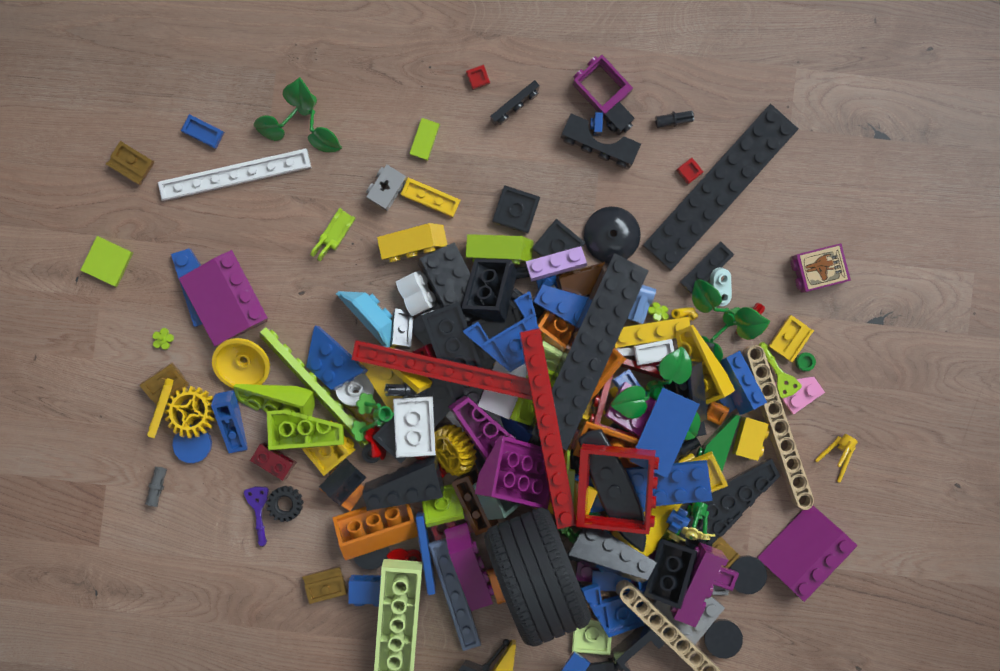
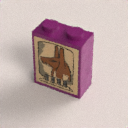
[791,243,851,293]

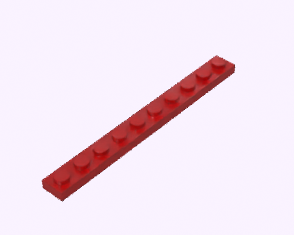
[519,328,576,529]
[351,340,532,400]

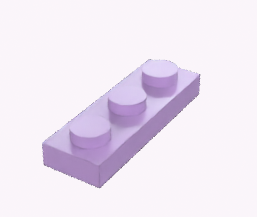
[526,246,587,282]

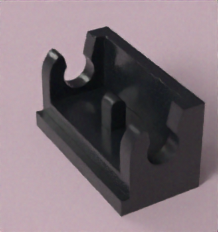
[319,458,367,506]

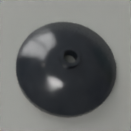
[583,206,641,262]

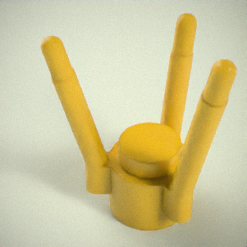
[815,434,858,483]

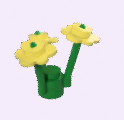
[666,502,715,543]

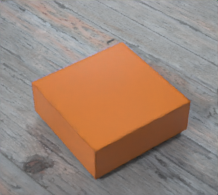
[707,401,729,425]

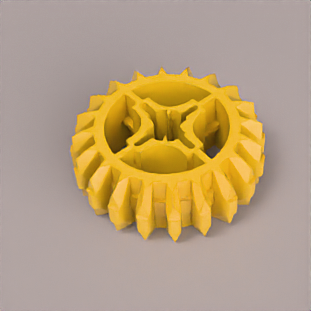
[164,386,216,438]
[434,424,477,476]

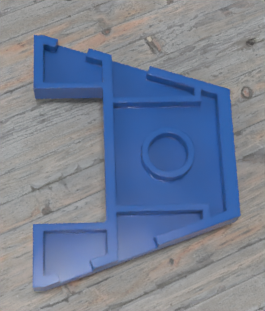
[463,291,539,372]
[581,578,649,637]

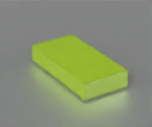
[410,118,440,161]

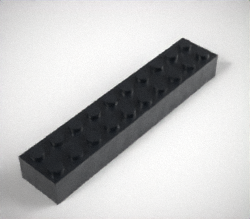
[527,253,649,450]

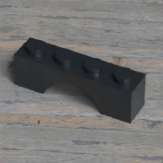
[561,113,641,169]

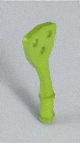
[759,342,802,398]

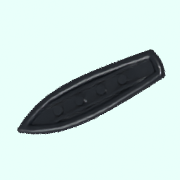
[578,429,646,552]

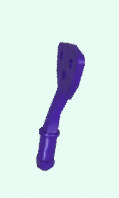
[244,486,269,547]

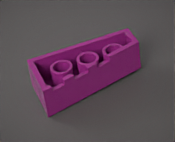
[448,396,516,461]
[444,523,494,611]
[670,542,728,628]

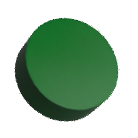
[795,352,816,371]

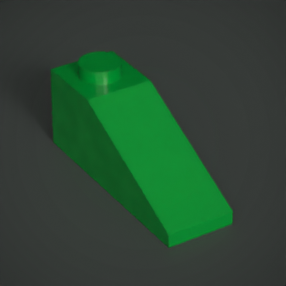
[696,414,740,471]

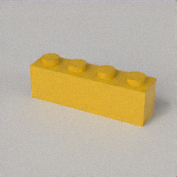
[614,317,690,348]

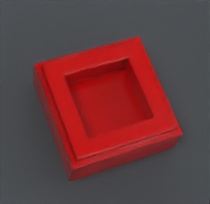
[466,65,490,90]
[676,158,704,184]

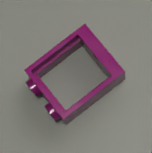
[573,55,633,118]

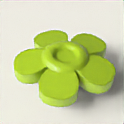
[648,302,669,322]
[153,328,174,350]

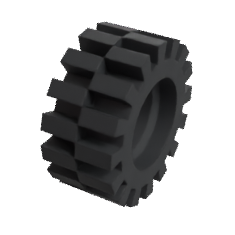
[266,486,304,522]

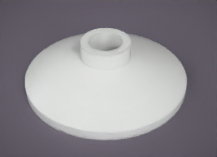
[336,374,374,406]

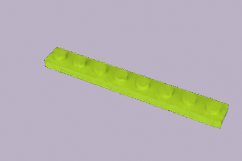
[259,328,369,448]

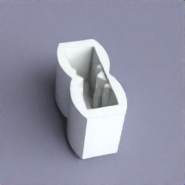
[396,271,436,316]

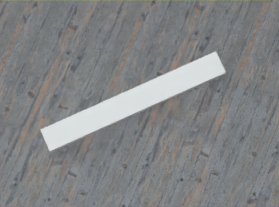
[158,149,312,201]

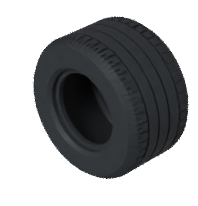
[484,508,592,647]

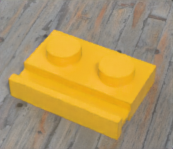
[768,315,814,362]

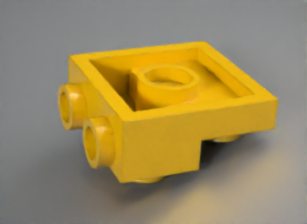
[302,420,356,476]

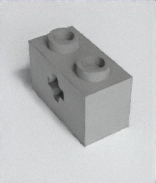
[366,164,407,211]

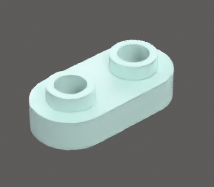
[710,267,732,306]

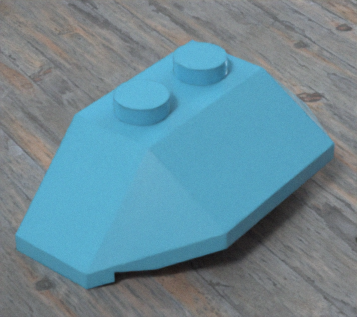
[336,291,393,347]

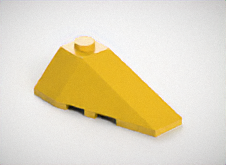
[676,325,735,404]
[611,504,682,557]

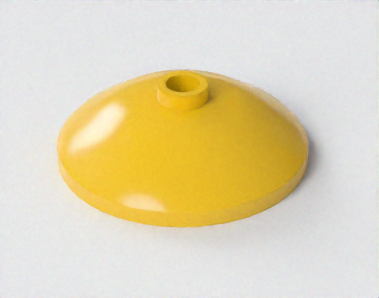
[212,338,270,388]

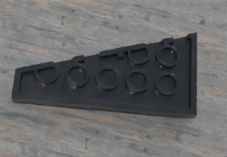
[680,458,780,549]

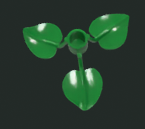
[253,77,342,152]
[692,279,770,363]
[611,347,700,440]

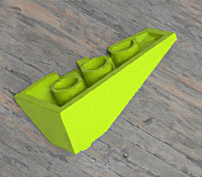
[234,384,315,416]
[267,410,344,451]

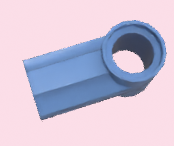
[627,285,656,324]

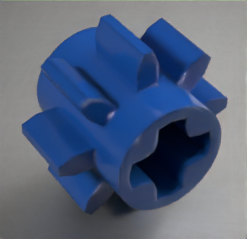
[666,508,690,534]

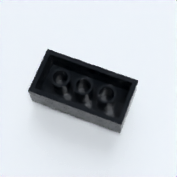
[418,242,479,324]

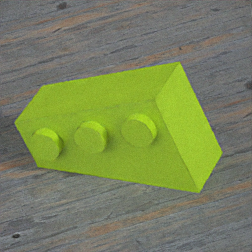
[466,234,534,265]

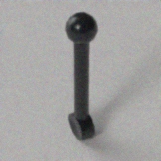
[483,639,510,671]

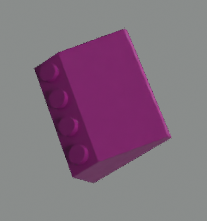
[179,250,268,347]
[475,436,550,509]
[757,506,858,602]

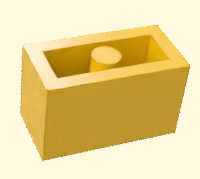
[732,416,770,461]

